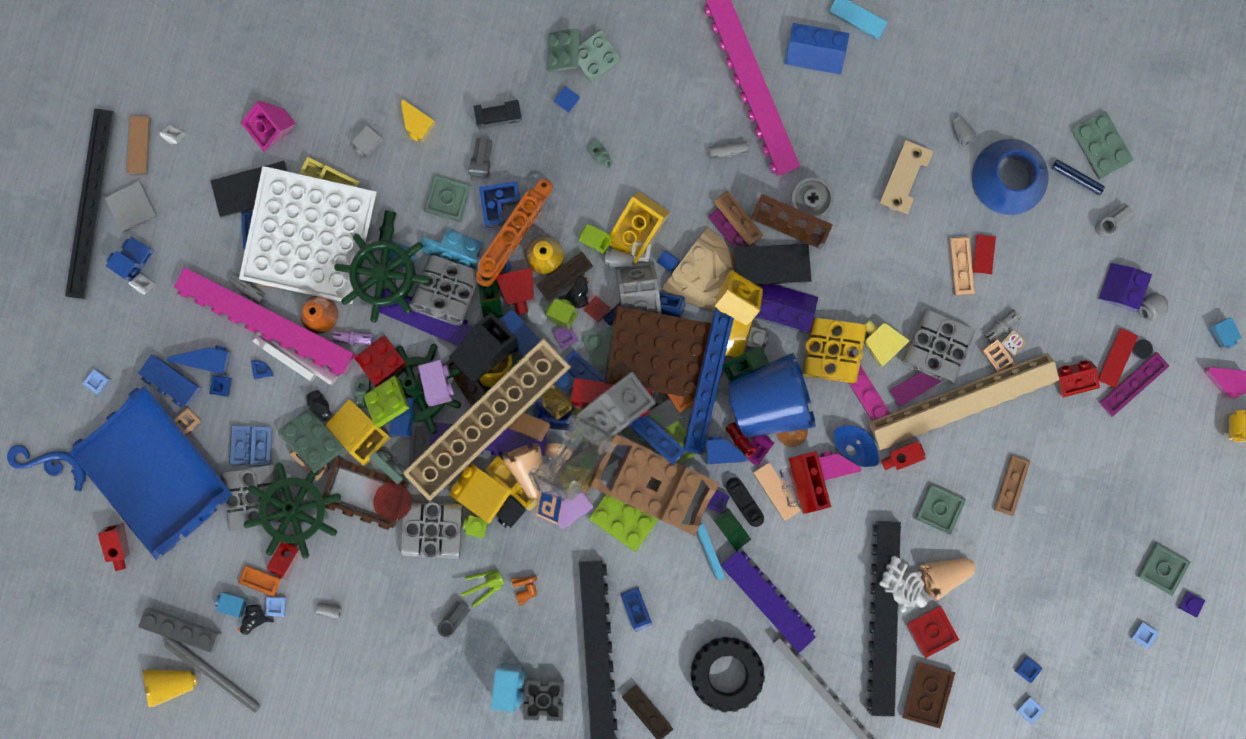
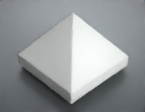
[160,124,186,144]
[129,273,155,294]

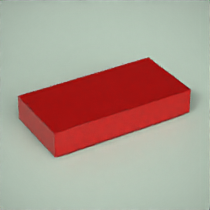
[973,234,996,275]

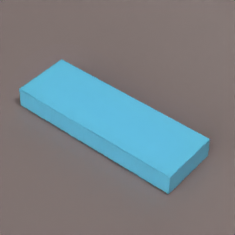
[829,0,888,40]
[697,524,725,580]

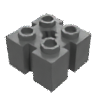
[523,679,564,721]

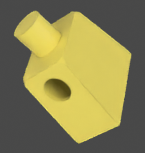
[864,320,909,367]

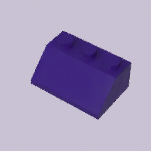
[754,284,818,334]

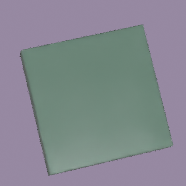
[424,175,471,222]
[915,484,966,535]
[1137,543,1191,596]

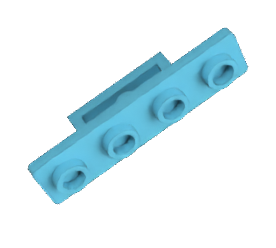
[421,229,483,271]

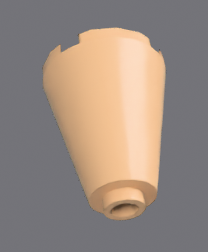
[503,443,546,500]
[919,558,976,601]

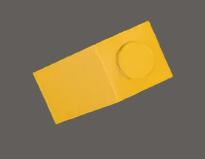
[401,100,436,142]

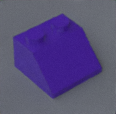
[1098,263,1152,312]

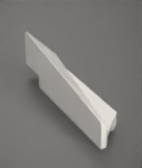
[252,331,339,386]

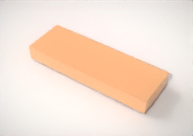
[949,237,975,296]
[753,462,801,521]

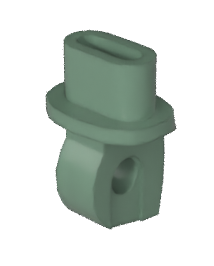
[588,139,613,168]
[354,377,371,408]

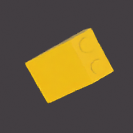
[609,192,671,264]
[449,462,511,524]

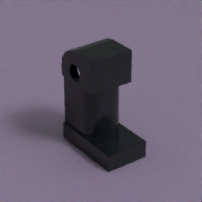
[473,100,522,130]

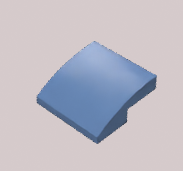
[229,426,271,465]

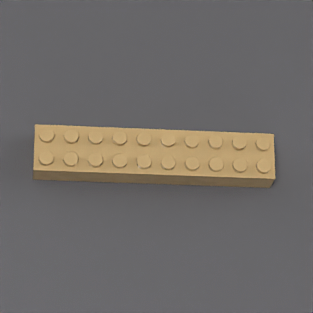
[403,338,571,501]

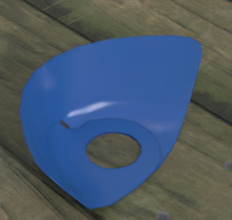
[834,426,879,467]

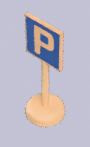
[535,443,572,524]

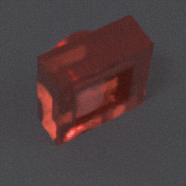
[584,296,610,323]

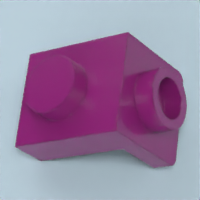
[743,435,774,466]

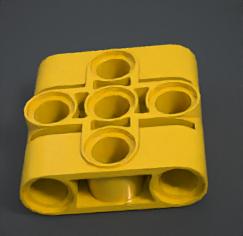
[802,318,867,383]

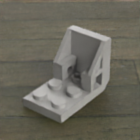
[616,262,661,314]
[573,372,656,448]

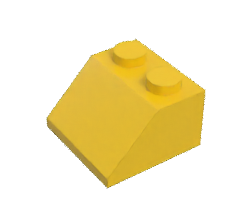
[715,270,763,326]

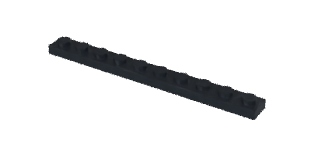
[65,108,115,300]

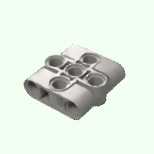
[409,255,481,325]
[903,310,975,384]
[220,465,284,531]
[401,501,463,559]

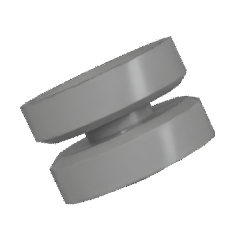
[790,177,834,219]

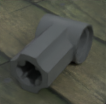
[469,138,492,178]
[437,600,470,637]

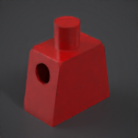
[496,268,534,315]
[881,440,927,470]
[98,523,130,571]
[266,534,300,581]

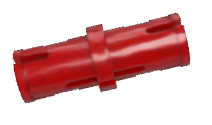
[725,422,756,457]

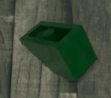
[478,277,503,318]
[723,346,769,381]
[713,509,751,551]

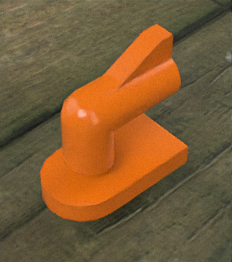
[511,575,537,606]

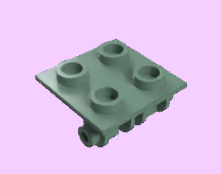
[578,29,621,82]

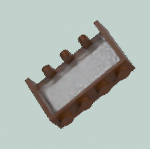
[751,194,833,249]
[322,458,411,530]

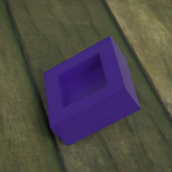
[707,490,730,514]
[1178,591,1206,617]

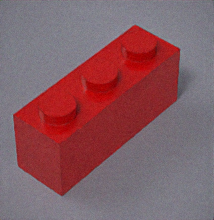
[788,451,831,514]

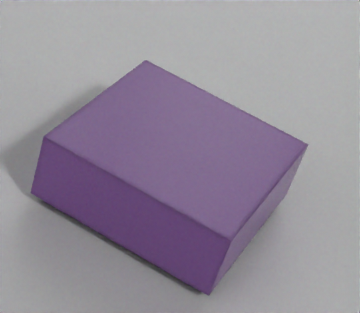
[553,327,578,349]

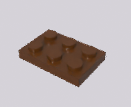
[902,661,955,729]

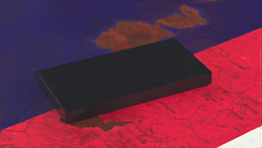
[210,161,287,218]
[733,244,812,285]

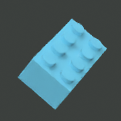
[491,663,526,712]

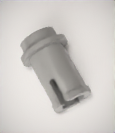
[316,602,342,620]

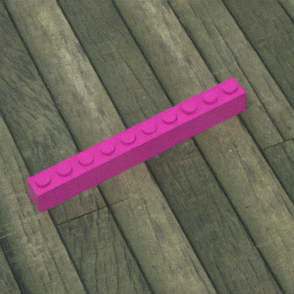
[703,0,800,177]
[174,267,356,376]

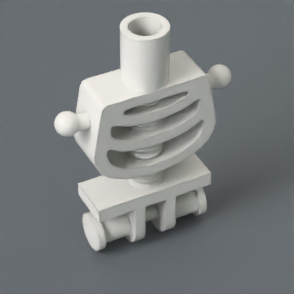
[880,556,928,612]

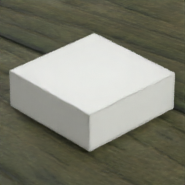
[630,241,651,262]

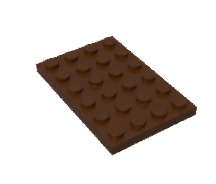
[604,306,717,401]

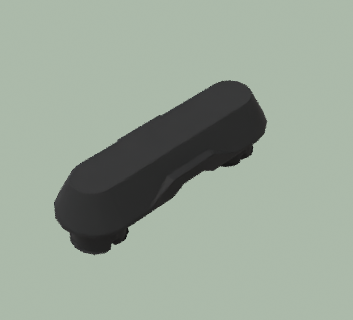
[726,478,764,527]

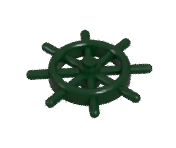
[334,225,430,323]
[386,344,462,434]
[243,463,341,559]

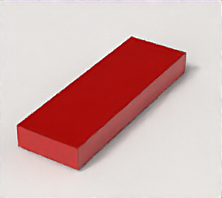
[1098,328,1138,388]

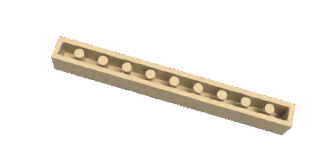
[869,353,1059,450]

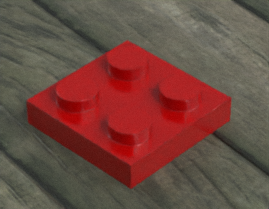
[354,335,407,387]
[907,606,959,658]

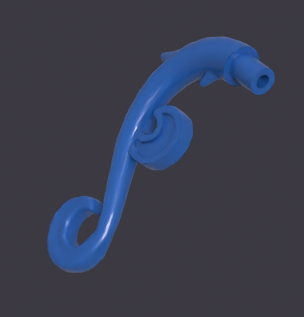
[7,445,86,491]

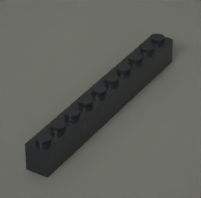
[866,521,901,717]
[579,560,618,739]

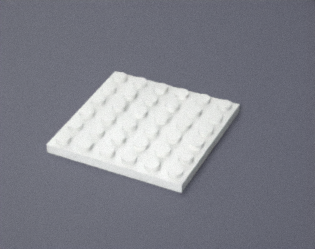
[239,166,377,304]

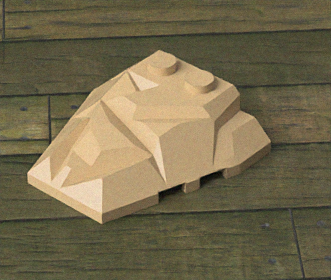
[662,228,734,312]

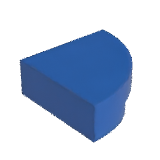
[251,360,274,379]

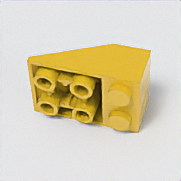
[325,399,392,466]

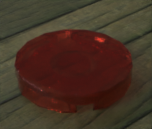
[373,482,412,521]

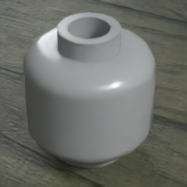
[1139,293,1168,321]

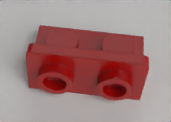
[1057,360,1100,398]

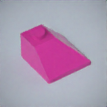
[241,100,296,152]

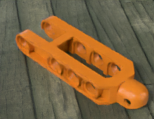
[476,178,553,286]

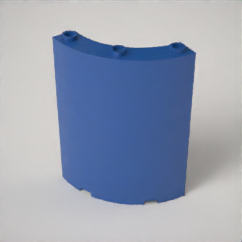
[70,386,232,560]

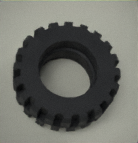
[690,637,765,713]

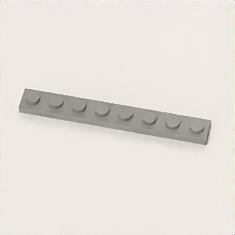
[773,637,870,739]

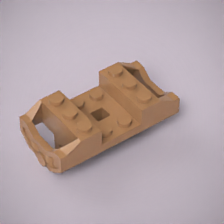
[589,434,719,536]

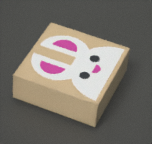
[1001,330,1027,357]

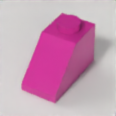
[1204,367,1246,398]
[819,451,862,480]

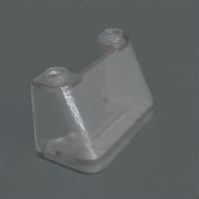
[528,414,614,500]

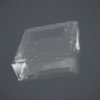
[527,302,548,325]

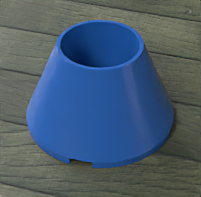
[972,139,1049,215]

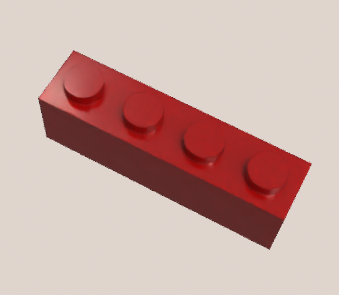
[571,378,653,418]

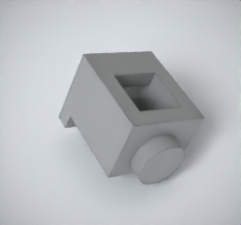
[746,327,769,351]

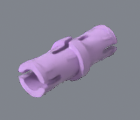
[332,330,372,345]

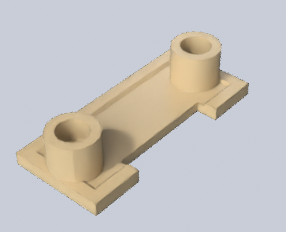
[880,140,934,215]

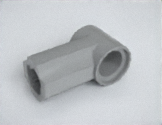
[1096,203,1134,236]

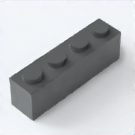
[138,608,222,653]

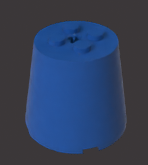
[728,353,816,438]

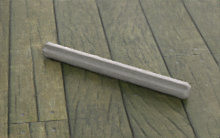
[164,638,260,714]

